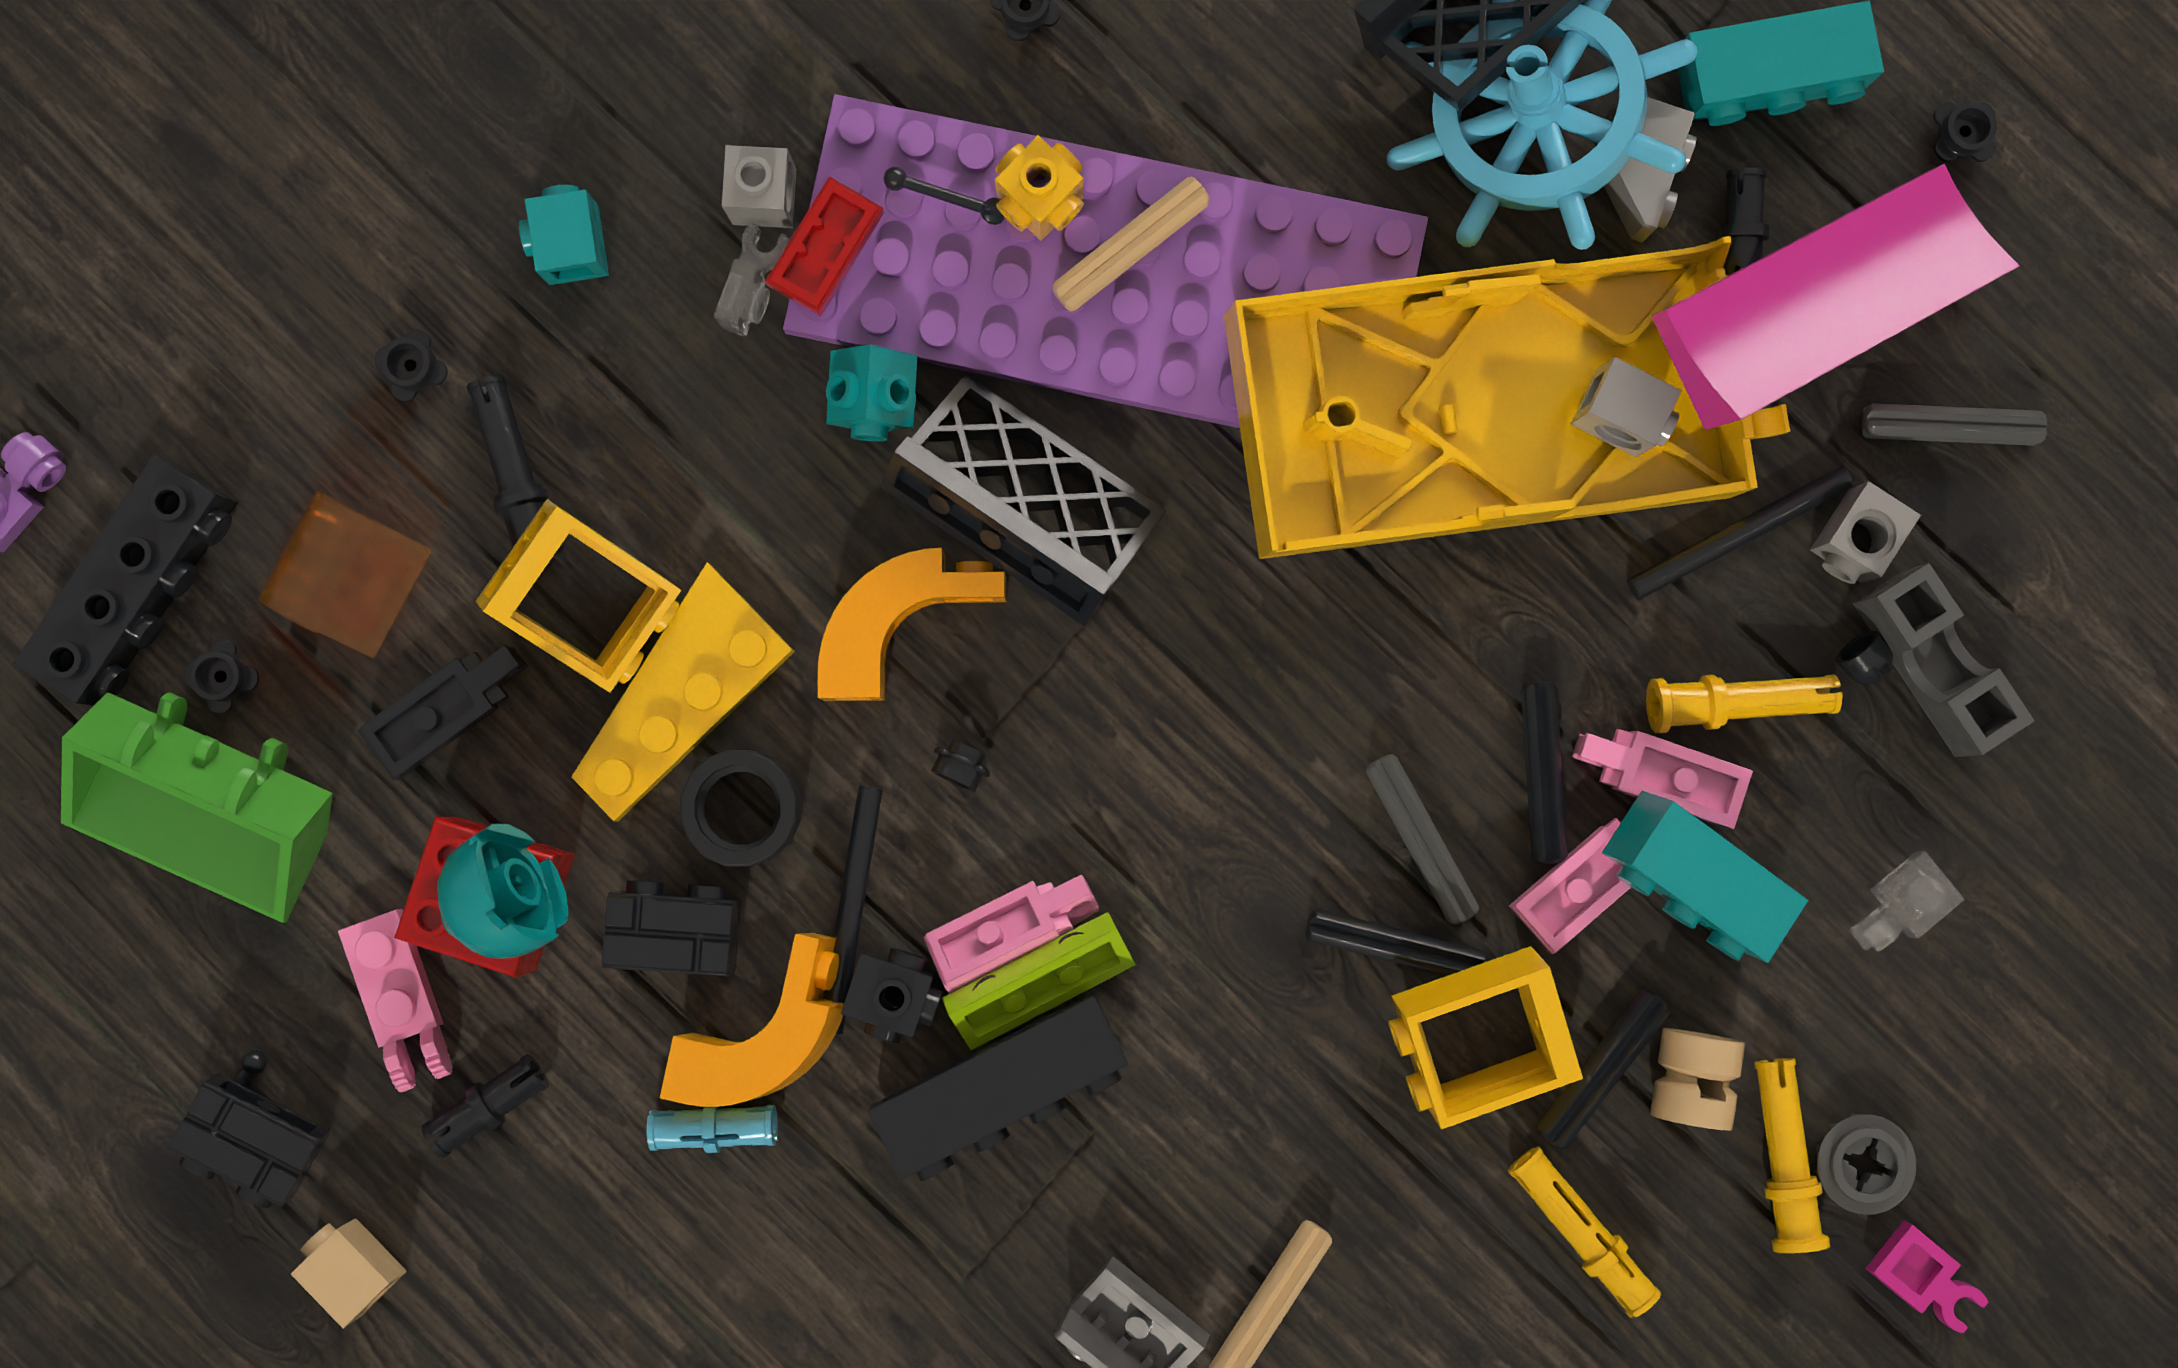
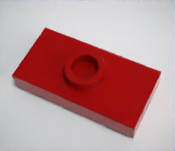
[765,176,884,317]

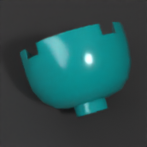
[437,824,569,958]

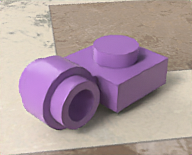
[0,432,66,552]

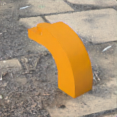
[818,548,1006,701]
[660,933,844,1107]

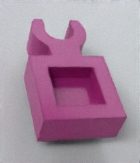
[1865,1221,1988,1333]

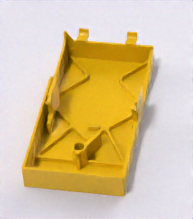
[1223,236,1790,559]

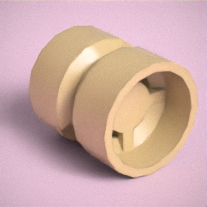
[1650,1028,1745,1131]

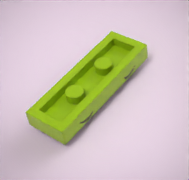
[942,912,1135,1050]

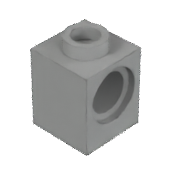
[722,145,796,228]
[1571,357,1682,457]
[1810,481,1921,584]

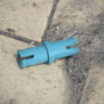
[647,1105,778,1153]

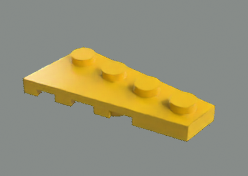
[572,562,795,821]

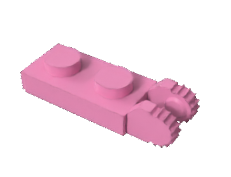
[338,909,453,1092]

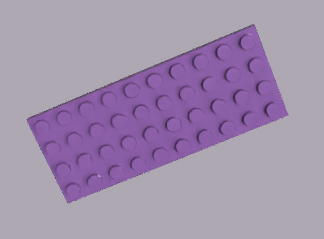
[783,94,1428,428]

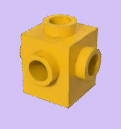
[994,135,1084,241]

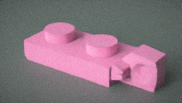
[1572,729,1753,829]
[1509,818,1631,955]
[923,874,1099,994]

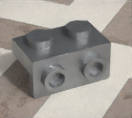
[1054,1256,1210,1368]

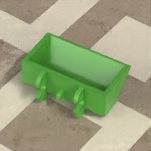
[61,692,333,923]

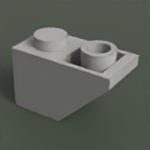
[1604,97,1697,243]

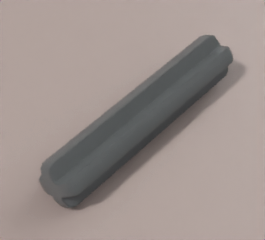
[1861,403,2047,446]
[1366,754,1479,925]

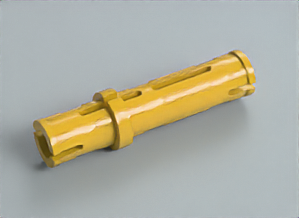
[1508,1146,1661,1318]

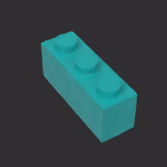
[1677,0,1884,126]
[1602,791,1809,963]

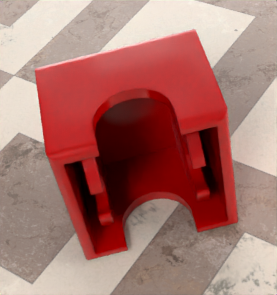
[394,817,575,977]

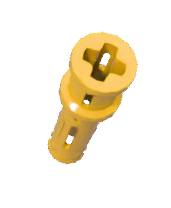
[1646,674,1843,733]
[1754,1058,1830,1253]

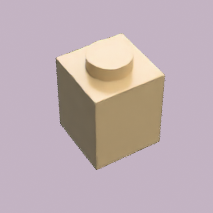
[291,1218,407,1329]

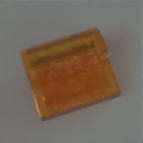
[258,489,432,659]

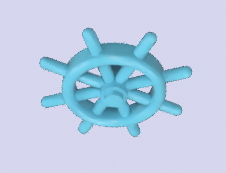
[1387,0,1698,250]

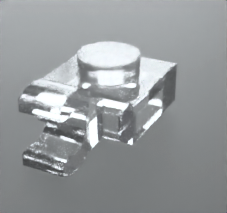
[714,223,790,337]
[1849,851,1965,951]

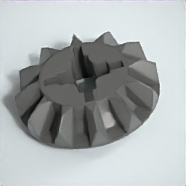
[1813,1113,1916,1215]

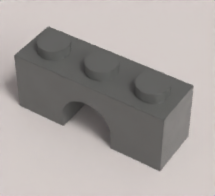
[1852,563,2035,757]

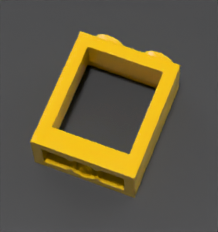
[476,499,681,693]
[1388,946,1583,1130]

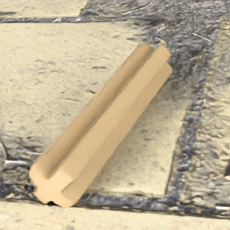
[1052,176,1210,312]
[1209,1220,1332,1368]

